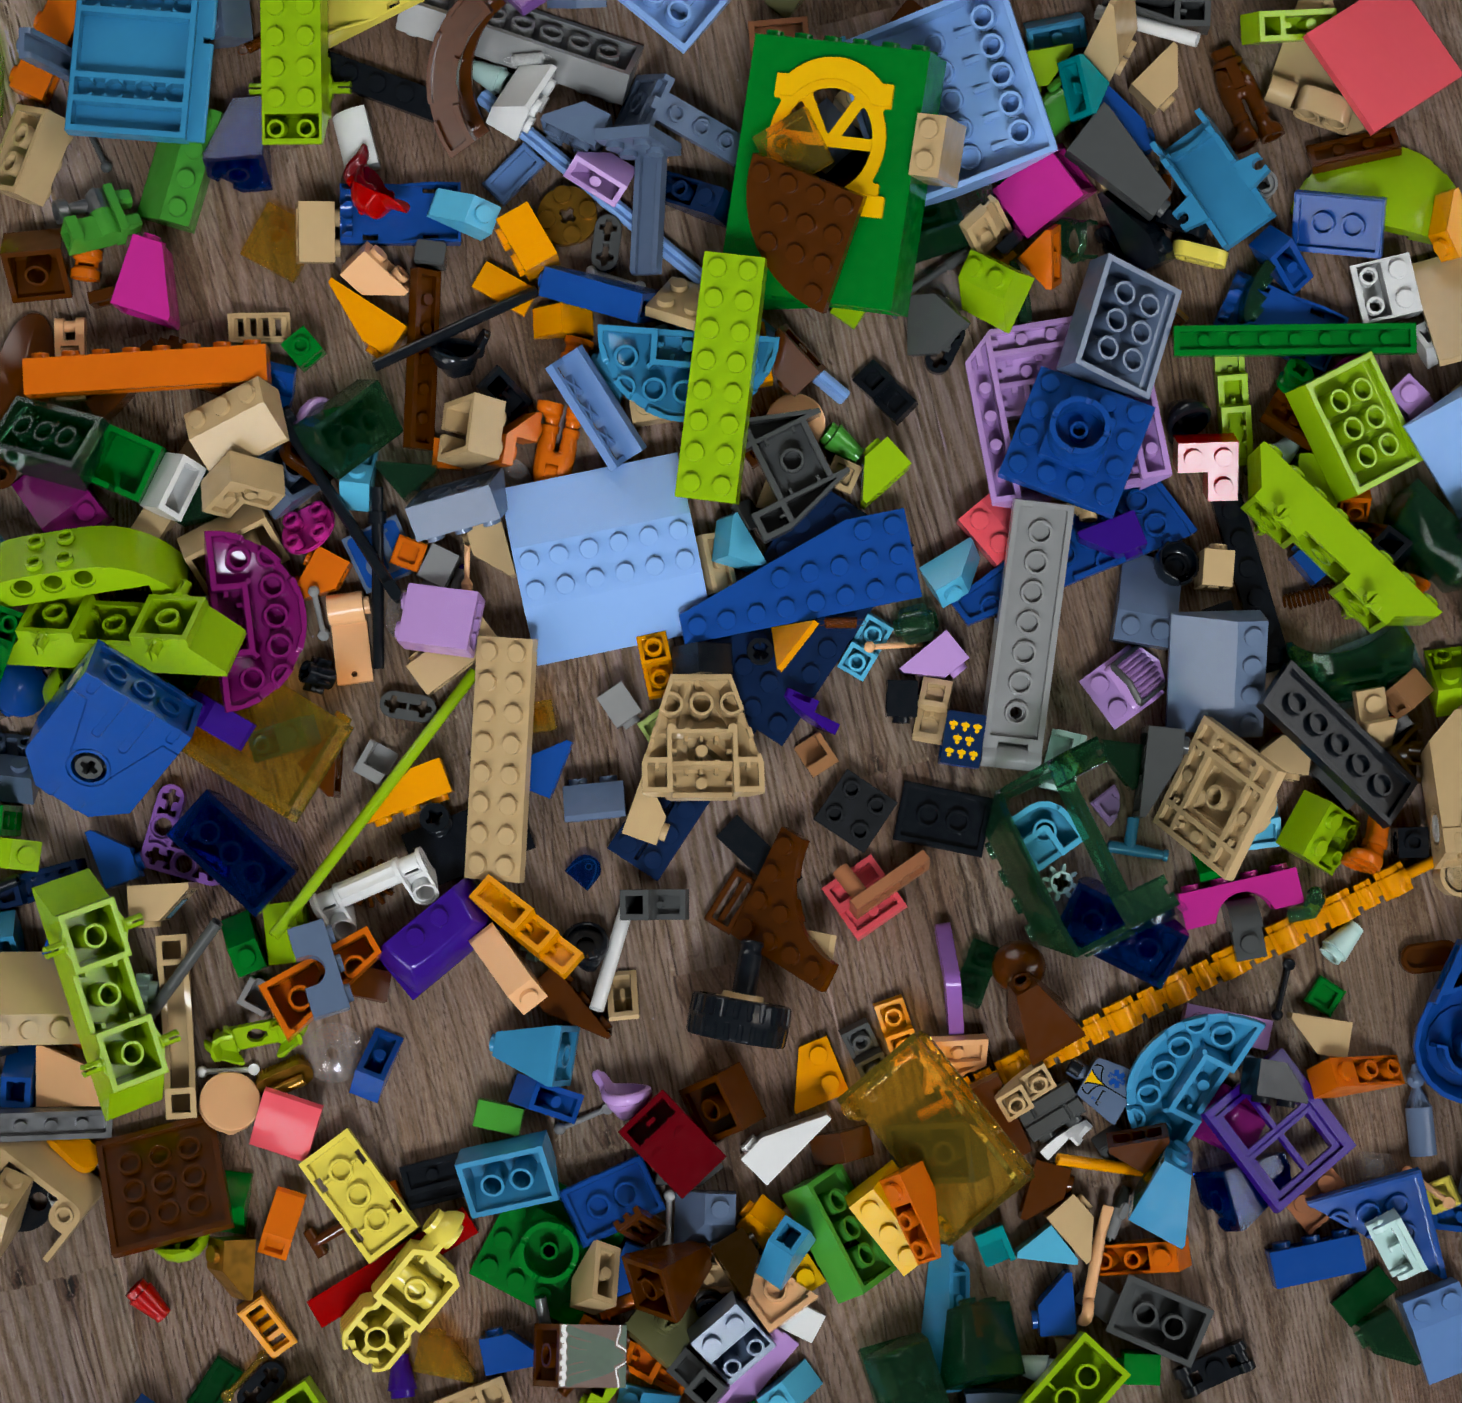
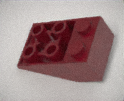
[618,1089,727,1199]

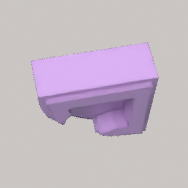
[1090,784,1120,827]

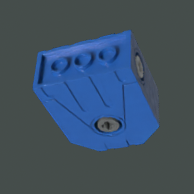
[25,639,203,817]

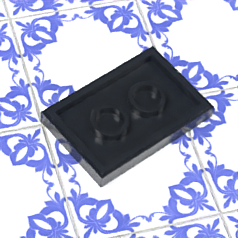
[892,780,994,858]

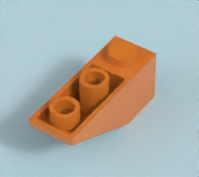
[1306,1055,1405,1099]
[879,1161,941,1265]
[1099,1235,1192,1276]

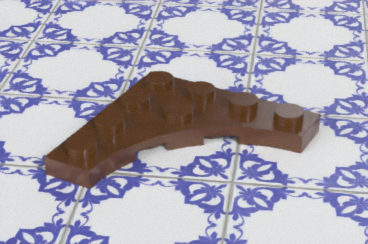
[731,827,839,992]

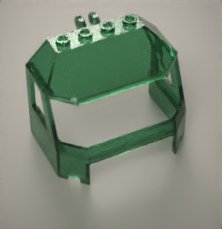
[985,736,1188,960]

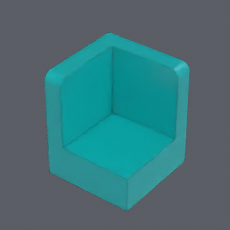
[972,1222,1016,1267]

